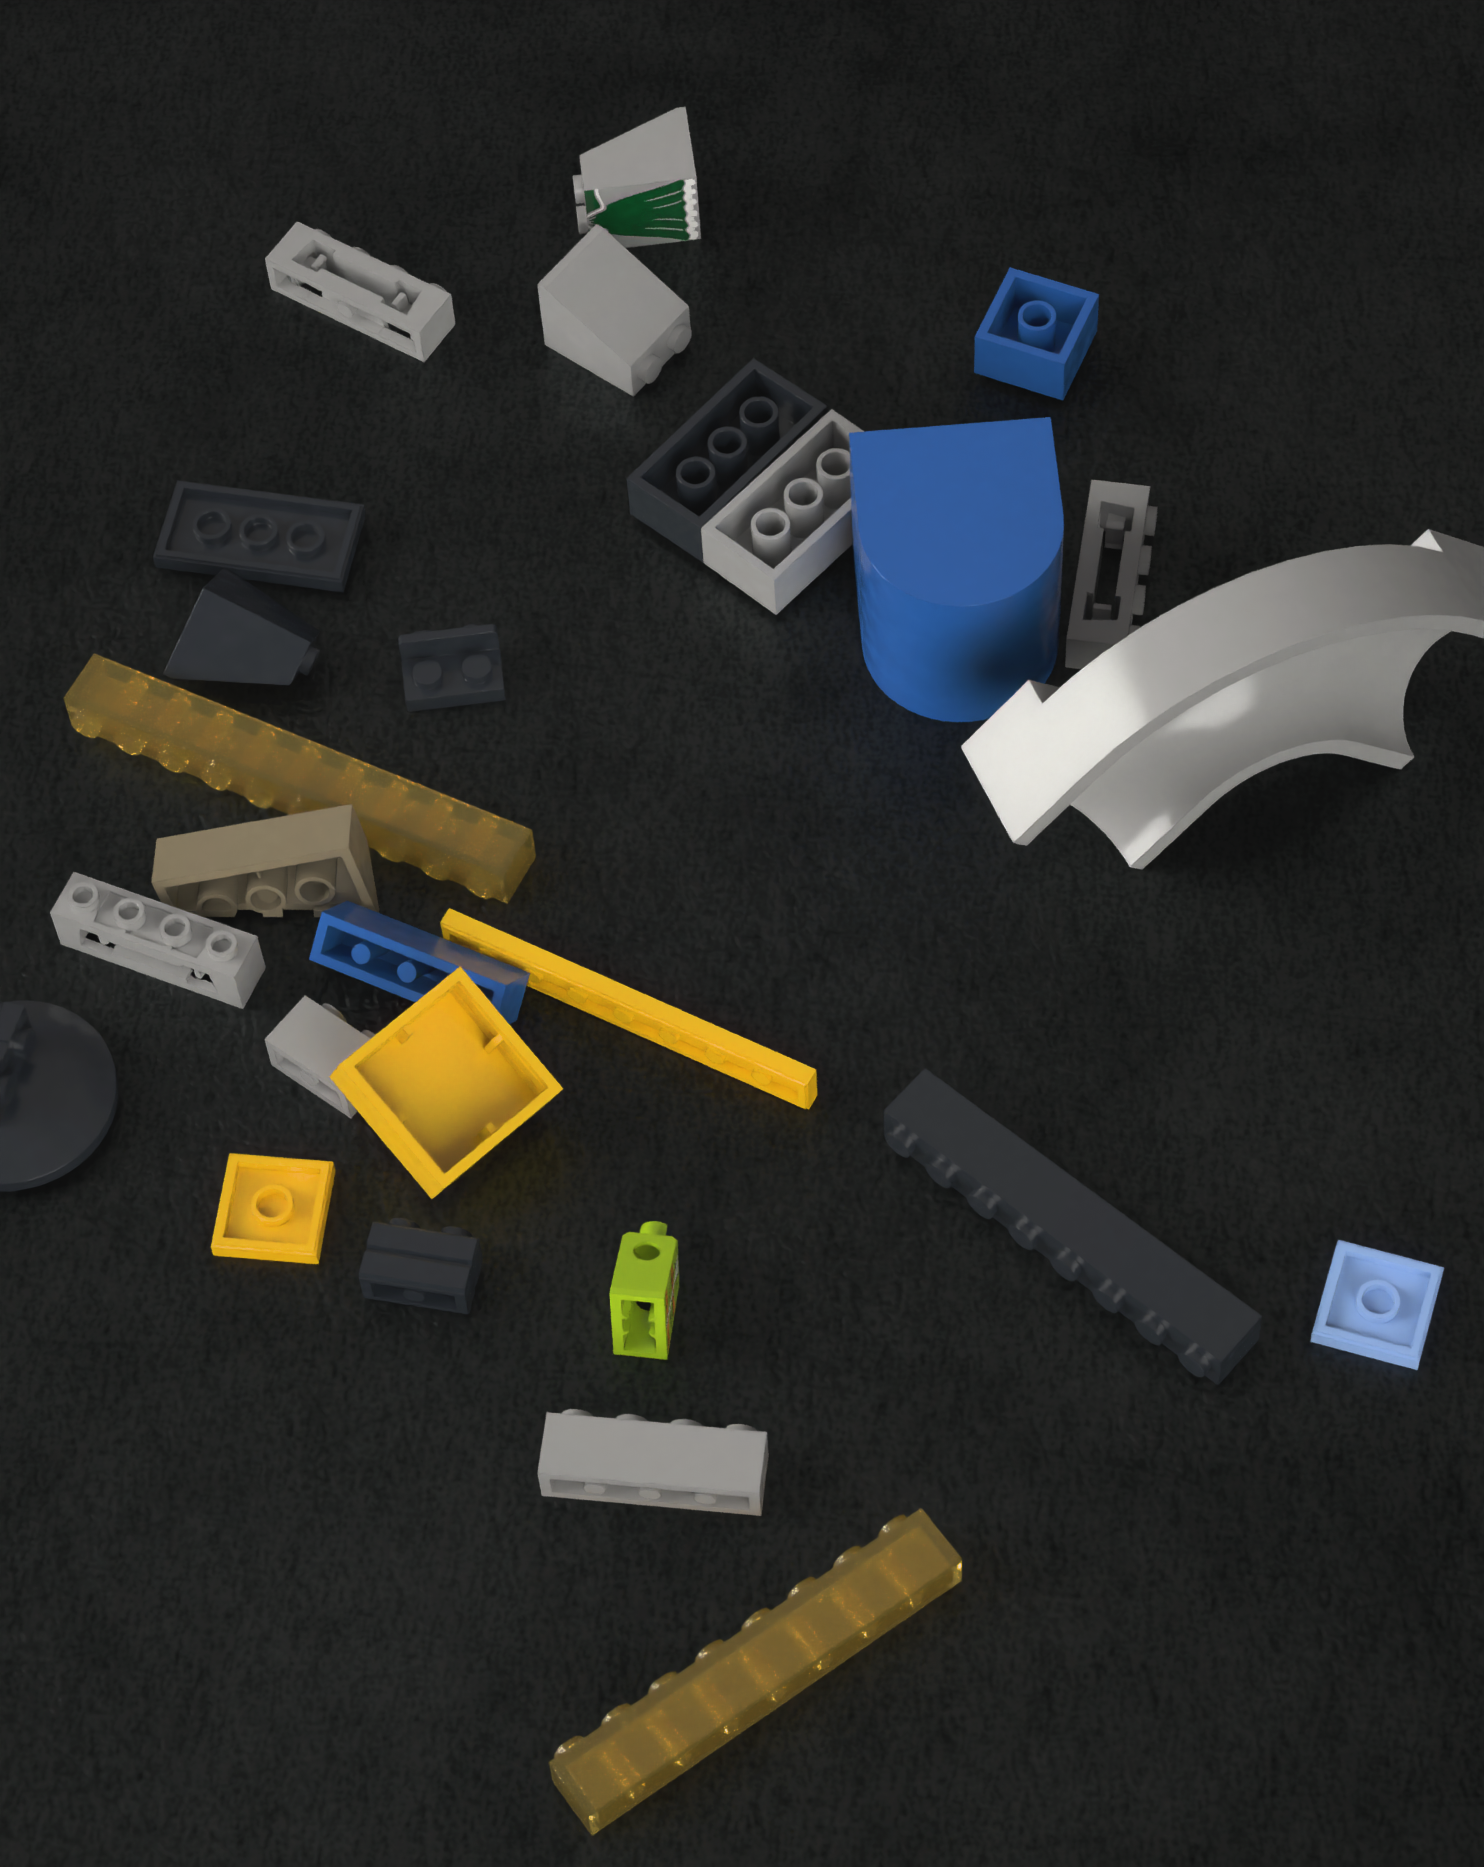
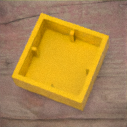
[329,966,563,1199]

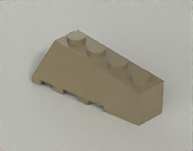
[151,804,379,917]

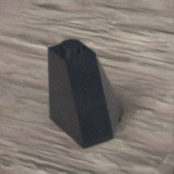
[163,568,321,685]

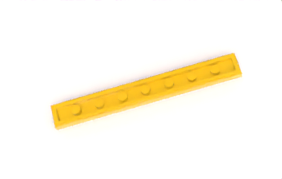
[440,908,817,1109]

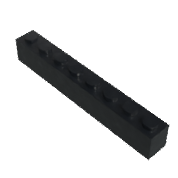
[884,1068,1262,1385]

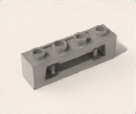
[265,222,456,362]
[1065,480,1158,669]
[50,872,266,1009]

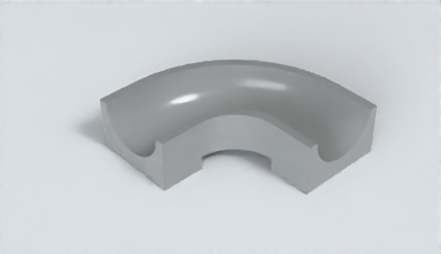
[961,529,1484,869]

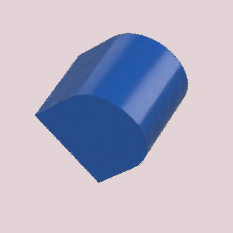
[849,417,1064,722]

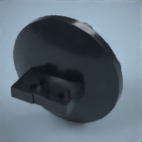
[0,1000,119,1192]

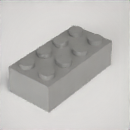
[701,409,864,615]

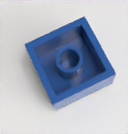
[974,267,1099,400]

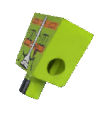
[609,1221,679,1360]

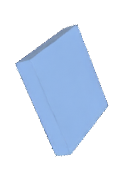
[1310,1240,1444,1370]

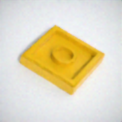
[211,1153,336,1264]

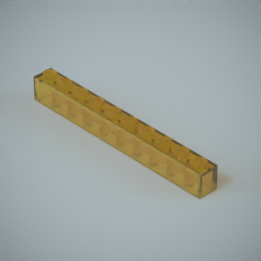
[64,653,536,904]

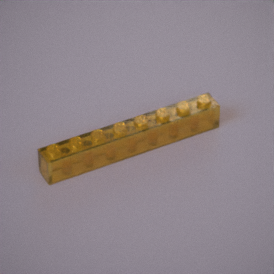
[549,1508,962,1835]

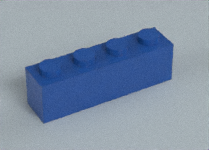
[309,901,530,1024]

